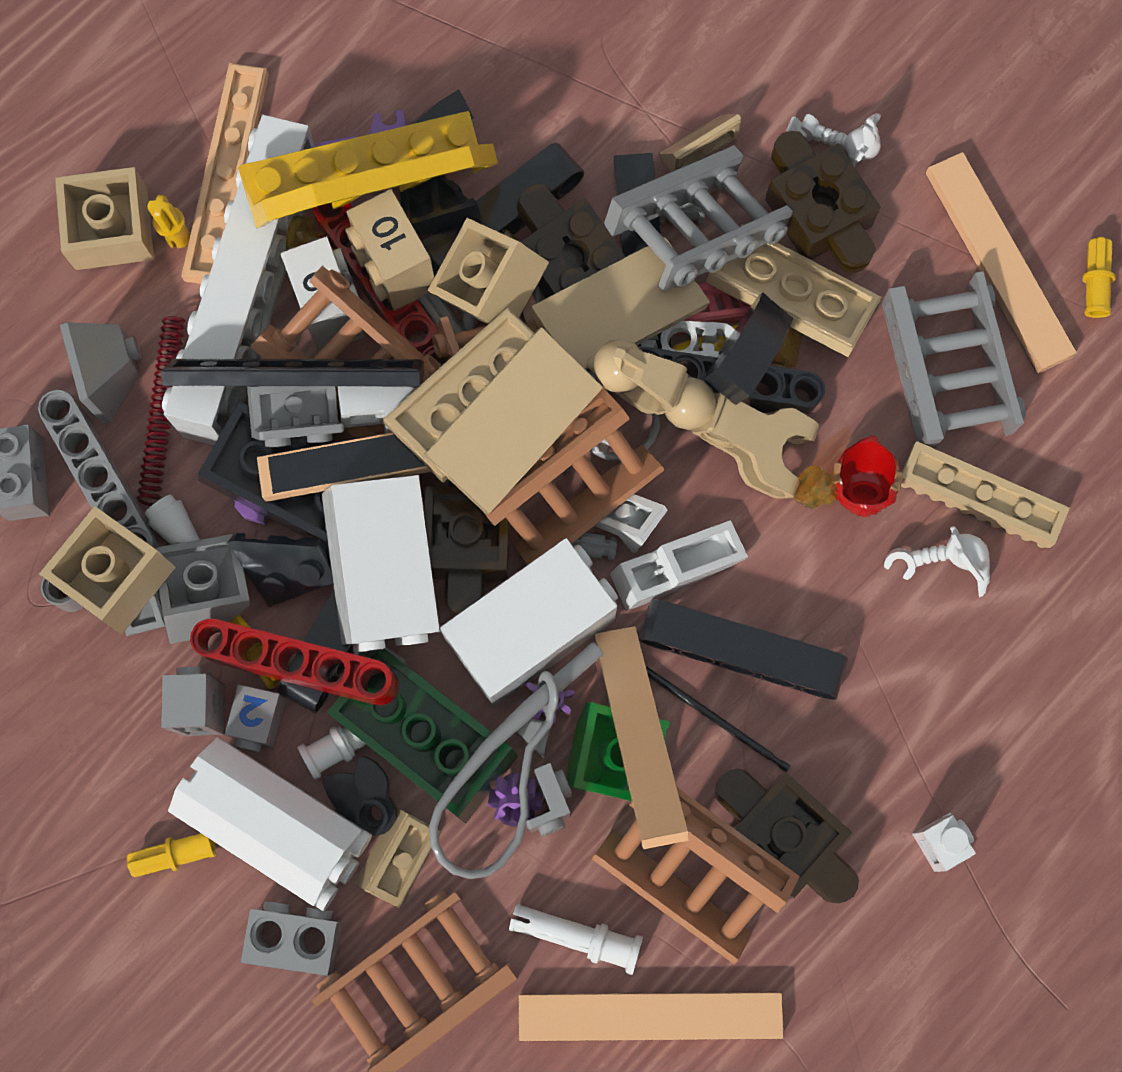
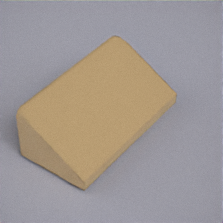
[660,114,741,172]
[355,807,440,908]

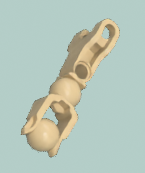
[587,339,819,499]

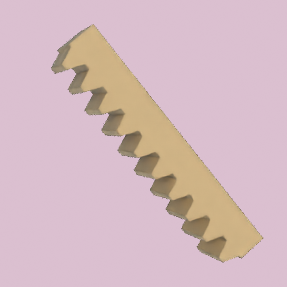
[901,441,1070,548]

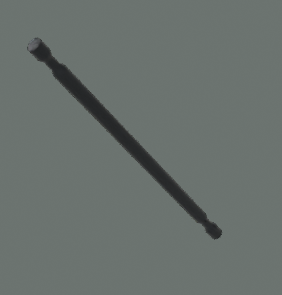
[645,665,791,772]

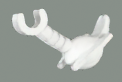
[786,113,881,167]
[884,526,990,598]

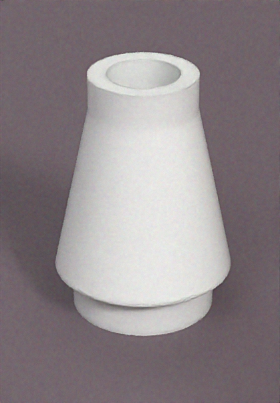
[144,494,201,545]

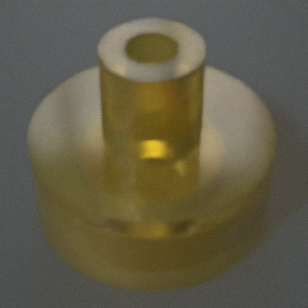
[286,215,325,251]
[794,465,836,509]

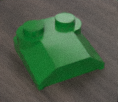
[567,702,670,802]

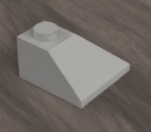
[60,322,142,424]
[155,534,250,644]

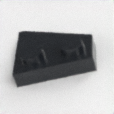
[400,174,482,235]
[227,533,333,607]

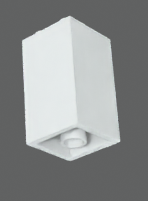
[322,475,440,652]
[440,538,618,708]

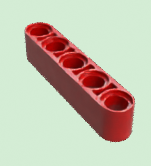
[190,618,400,705]

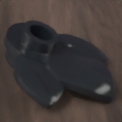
[323,756,397,836]

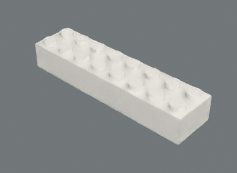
[162,115,316,445]

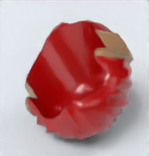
[832,435,903,517]

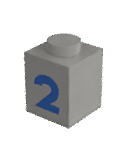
[224,685,287,753]

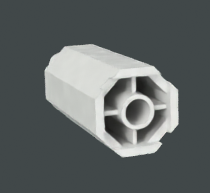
[168,737,372,912]

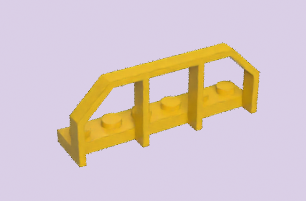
[238,111,498,228]

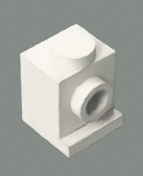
[912,813,976,872]

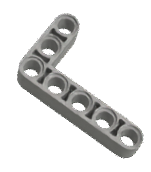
[38,390,162,612]

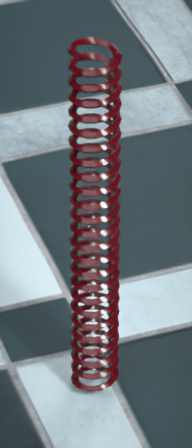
[136,316,186,506]

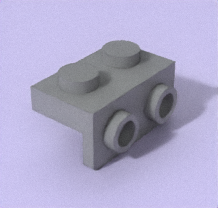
[247,386,344,447]
[526,763,572,837]

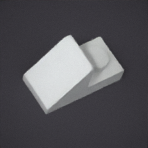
[595,494,667,553]

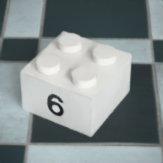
[280,236,364,352]

